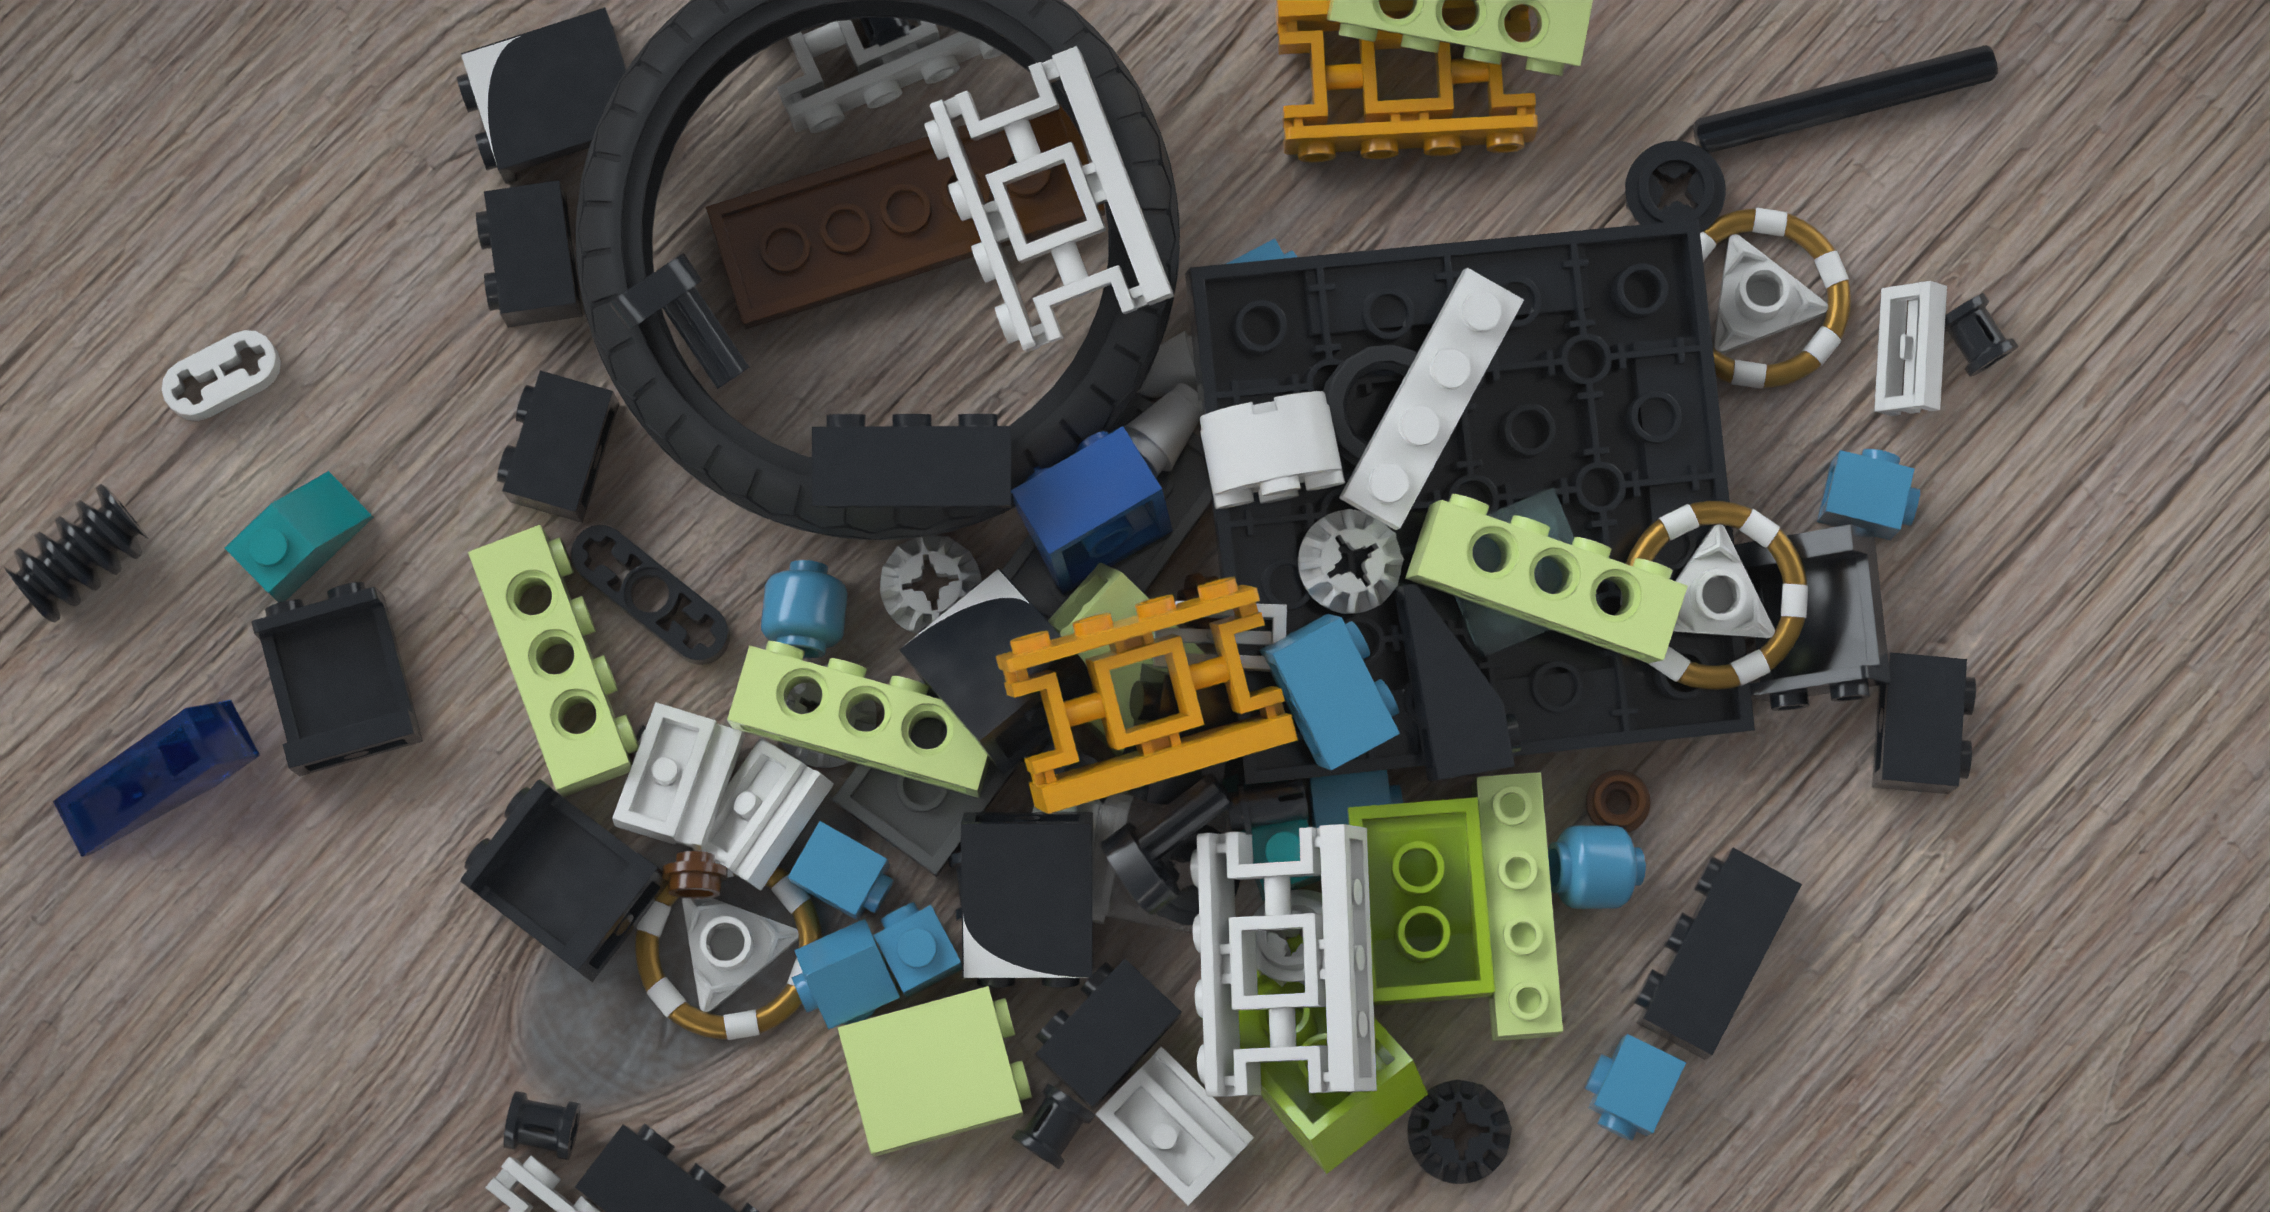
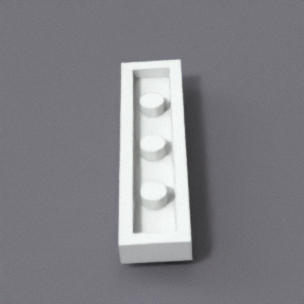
[1339,268,1524,530]

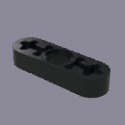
[571,525,730,665]

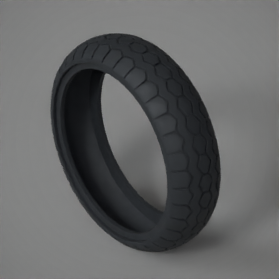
[575,0,1180,540]

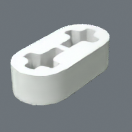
[162,330,281,421]

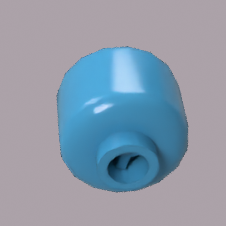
[761,560,848,659]
[1548,825,1646,909]

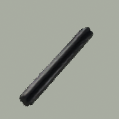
[1693,45,1998,153]

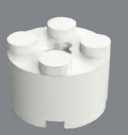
[1200,391,1345,509]

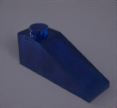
[53,700,261,857]

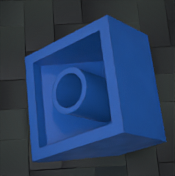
[1011,426,1173,594]

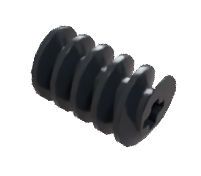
[4,484,149,623]

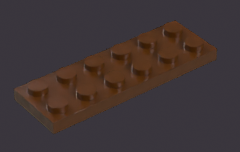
[706,103,1105,330]

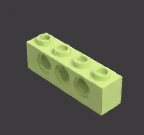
[1327,0,1593,76]
[1405,494,1688,663]
[468,525,639,798]
[727,641,990,798]
[1471,772,1563,1041]

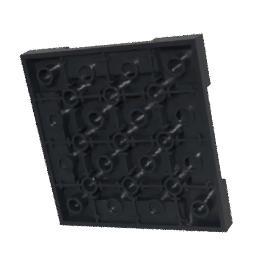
[1185,219,1755,785]

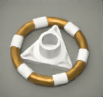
[1700,208,1851,389]
[1620,501,1808,689]
[635,862,822,1040]

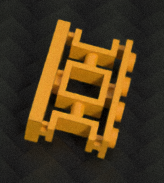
[1275,0,1538,163]
[996,577,1298,814]

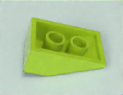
[1347,797,1495,1006]
[1199,934,1428,1174]

